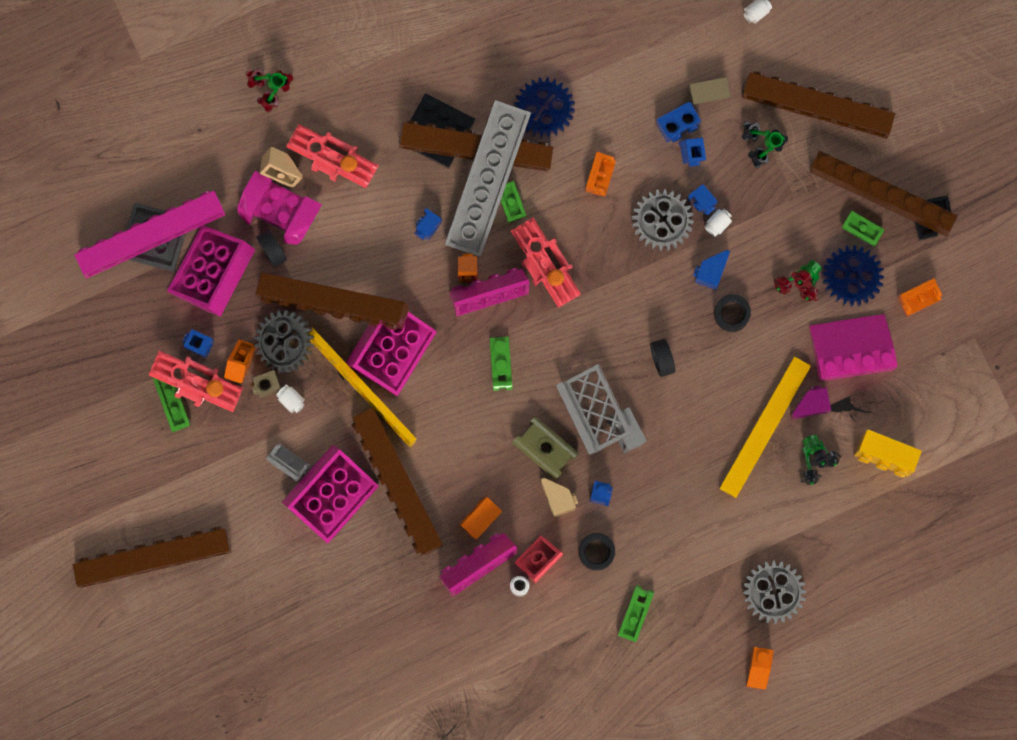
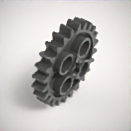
[254,310,315,373]

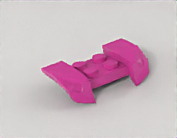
[237,171,322,245]

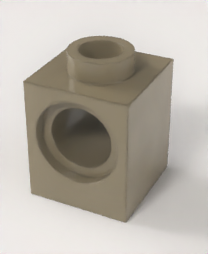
[251,370,281,399]

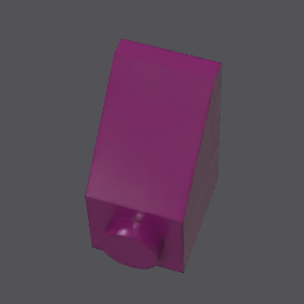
[791,386,831,420]

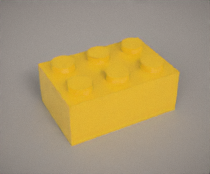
[854,429,922,478]

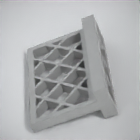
[556,364,632,454]

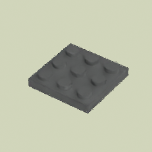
[126,203,186,272]

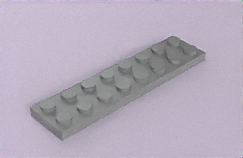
[445,100,531,257]

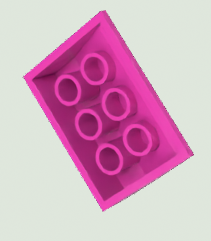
[167,225,255,317]
[449,268,529,317]
[345,312,437,396]
[809,314,898,382]
[281,445,379,544]
[439,533,517,597]

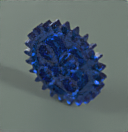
[514,77,575,138]
[822,245,884,307]

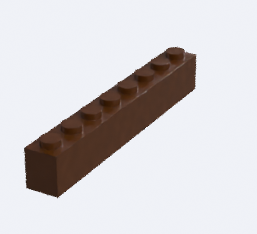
[742,71,896,139]
[399,121,553,172]
[810,150,958,237]
[255,273,409,330]
[351,407,443,557]
[72,526,231,588]

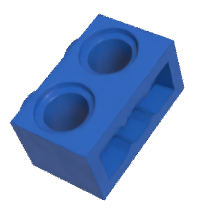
[656,102,701,143]

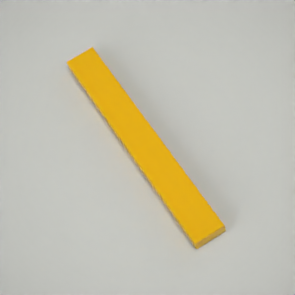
[309,327,417,447]
[719,356,811,498]

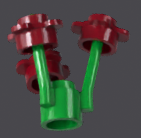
[246,68,293,112]
[774,260,821,302]

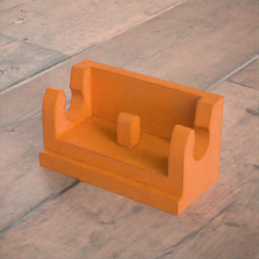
[585,152,616,197]
[898,278,942,316]
[459,496,502,540]

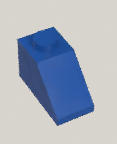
[693,250,730,290]

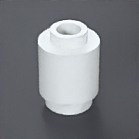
[744,0,772,24]
[704,209,732,237]
[276,385,305,413]
[510,576,529,597]

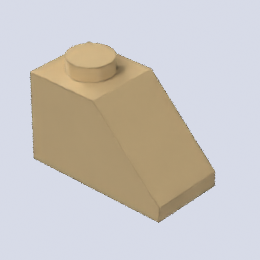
[260,147,302,188]
[540,478,578,517]

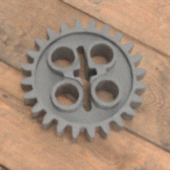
[632,189,694,251]
[742,560,806,624]

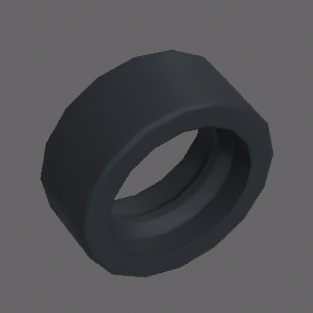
[256,229,287,267]
[714,294,751,332]
[650,339,676,377]
[579,533,615,570]

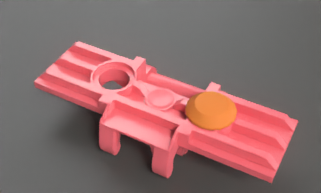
[286,124,379,188]
[510,218,581,308]
[149,351,243,412]

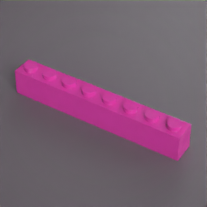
[74,191,225,279]

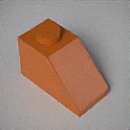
[458,254,477,283]
[224,339,256,384]
[746,647,774,690]

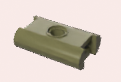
[512,416,579,480]

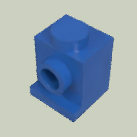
[678,138,706,167]
[687,184,718,216]
[414,208,442,241]
[183,329,214,359]
[590,481,613,506]

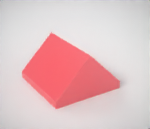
[514,536,563,584]

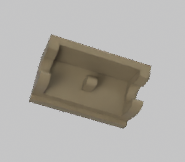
[688,77,730,105]

